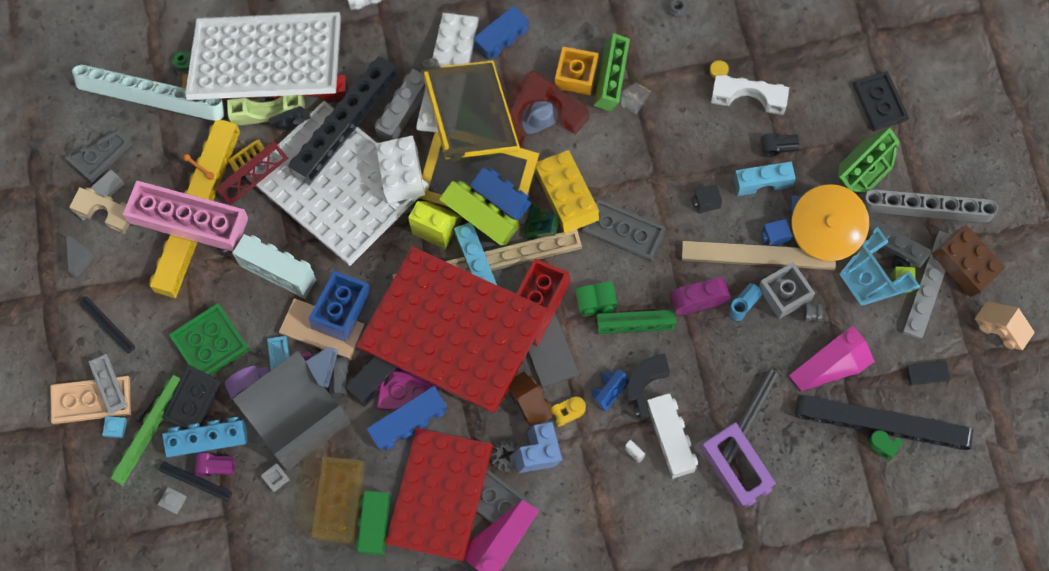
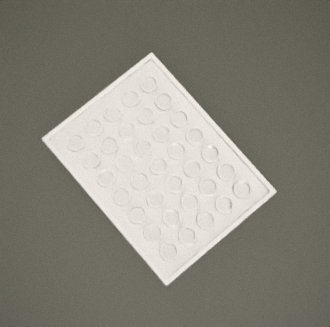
[185,12,341,100]

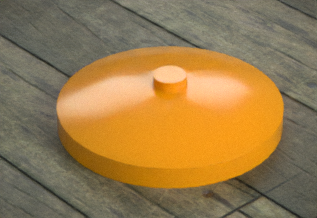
[791,185,869,261]

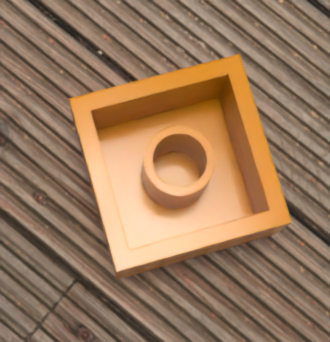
[555,47,599,96]

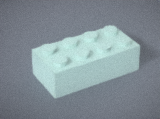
[232,234,316,299]

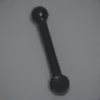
[135,388,163,422]

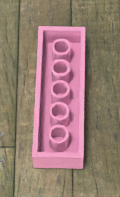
[123,181,248,251]

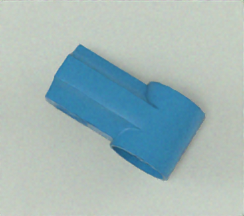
[729,283,763,321]

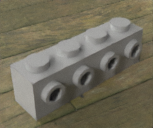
[375,69,426,141]

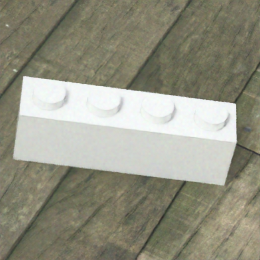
[646,393,698,479]

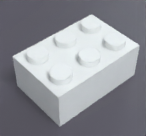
[376,136,425,203]

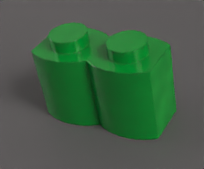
[575,282,617,316]

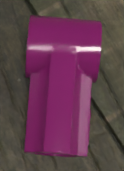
[194,453,235,477]

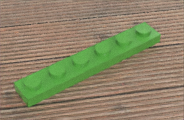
[111,375,180,486]

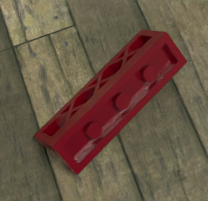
[216,140,289,206]

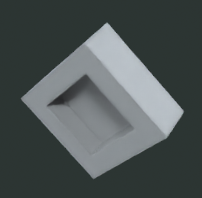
[261,463,290,492]
[158,487,187,515]

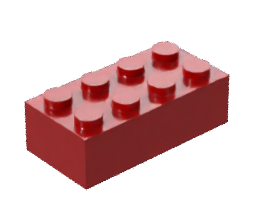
[516,259,571,347]

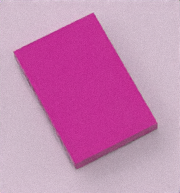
[377,371,439,411]

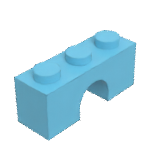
[734,162,796,196]

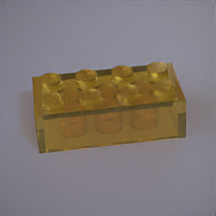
[311,457,365,545]

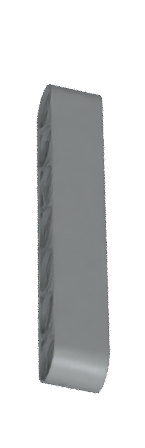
[863,190,998,223]

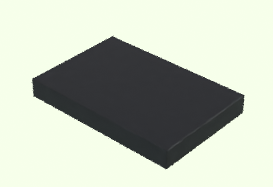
[853,71,909,131]
[162,365,223,429]

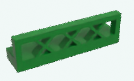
[597,310,677,334]

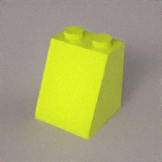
[408,201,463,249]

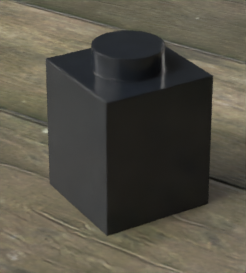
[692,184,722,214]

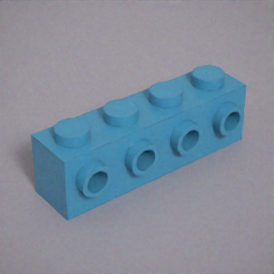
[163,417,248,457]

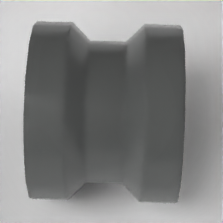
[804,303,823,323]

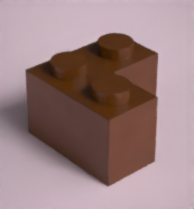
[507,371,552,428]

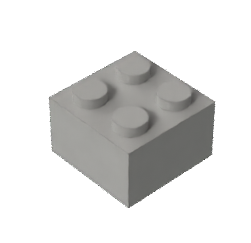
[759,262,815,319]

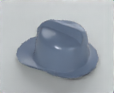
[515,100,558,134]

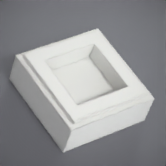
[625,440,645,463]

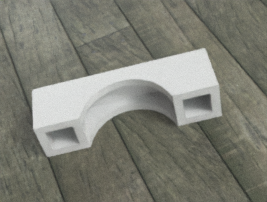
[711,75,789,115]

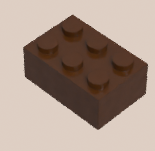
[931,225,1006,297]

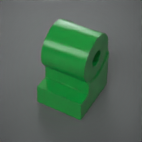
[869,431,903,461]

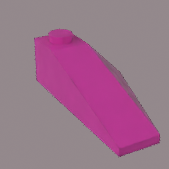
[789,326,875,392]
[465,500,539,571]

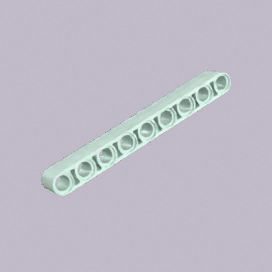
[72,65,224,121]

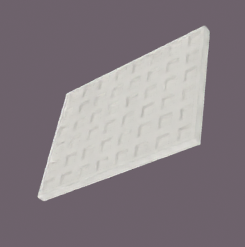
[246,101,429,266]

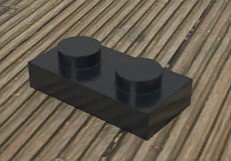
[269,106,311,130]

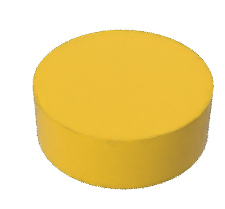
[710,61,729,79]

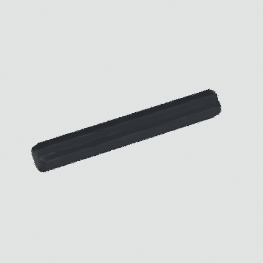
[79,297,135,354]
[159,462,233,502]

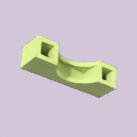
[227,95,305,126]

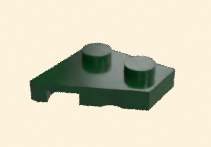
[523,203,559,239]

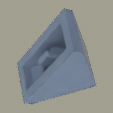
[306,347,338,388]

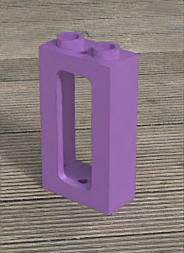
[699,422,776,508]

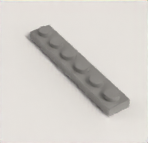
[902,230,951,340]

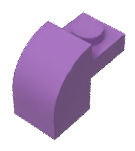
[225,366,270,400]

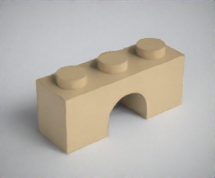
[69,187,130,234]

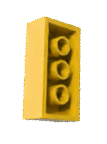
[535,150,599,234]

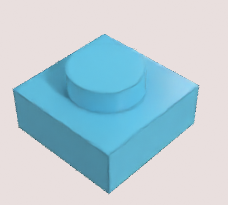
[102,416,127,439]

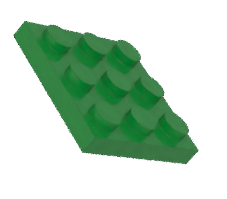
[169,303,250,375]

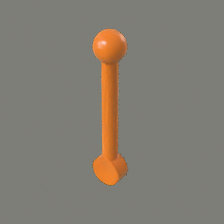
[183,154,214,180]

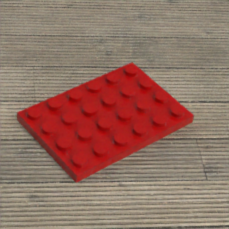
[385,428,493,562]

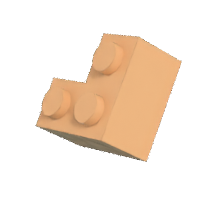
[975,301,1035,350]

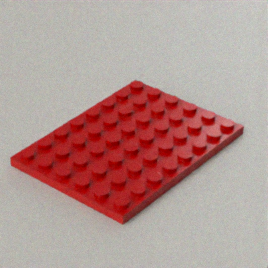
[356,246,549,414]

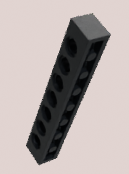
[288,56,399,186]

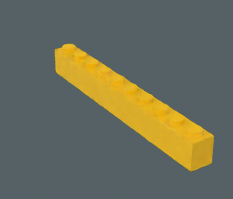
[150,120,240,298]

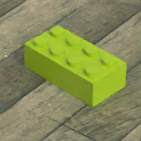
[439,180,519,245]

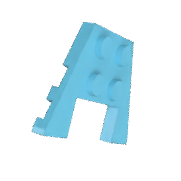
[840,227,921,306]

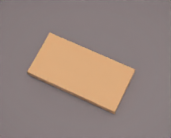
[279,298,365,360]
[50,376,131,424]

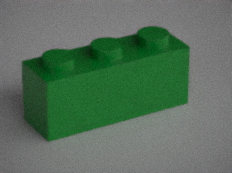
[355,491,390,556]

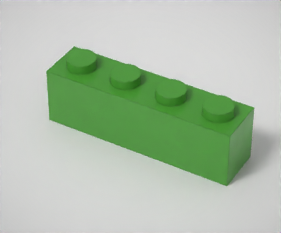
[593,33,630,111]

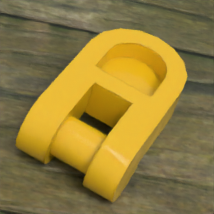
[550,397,586,427]

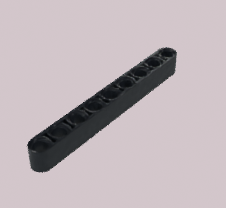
[794,395,974,450]

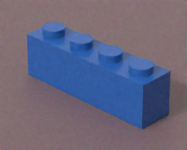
[367,386,448,451]

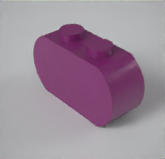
[669,278,731,315]

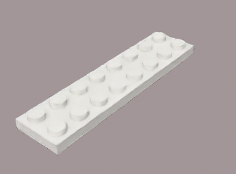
[417,13,479,135]

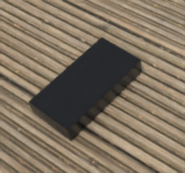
[906,361,950,386]

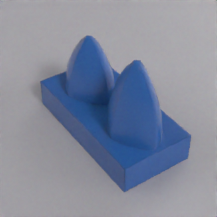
[591,369,629,412]

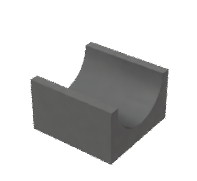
[233,351,351,471]

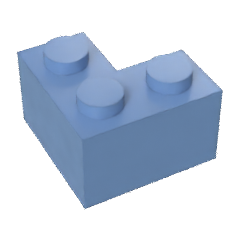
[513,422,562,473]

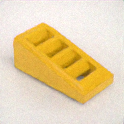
[228,139,265,172]

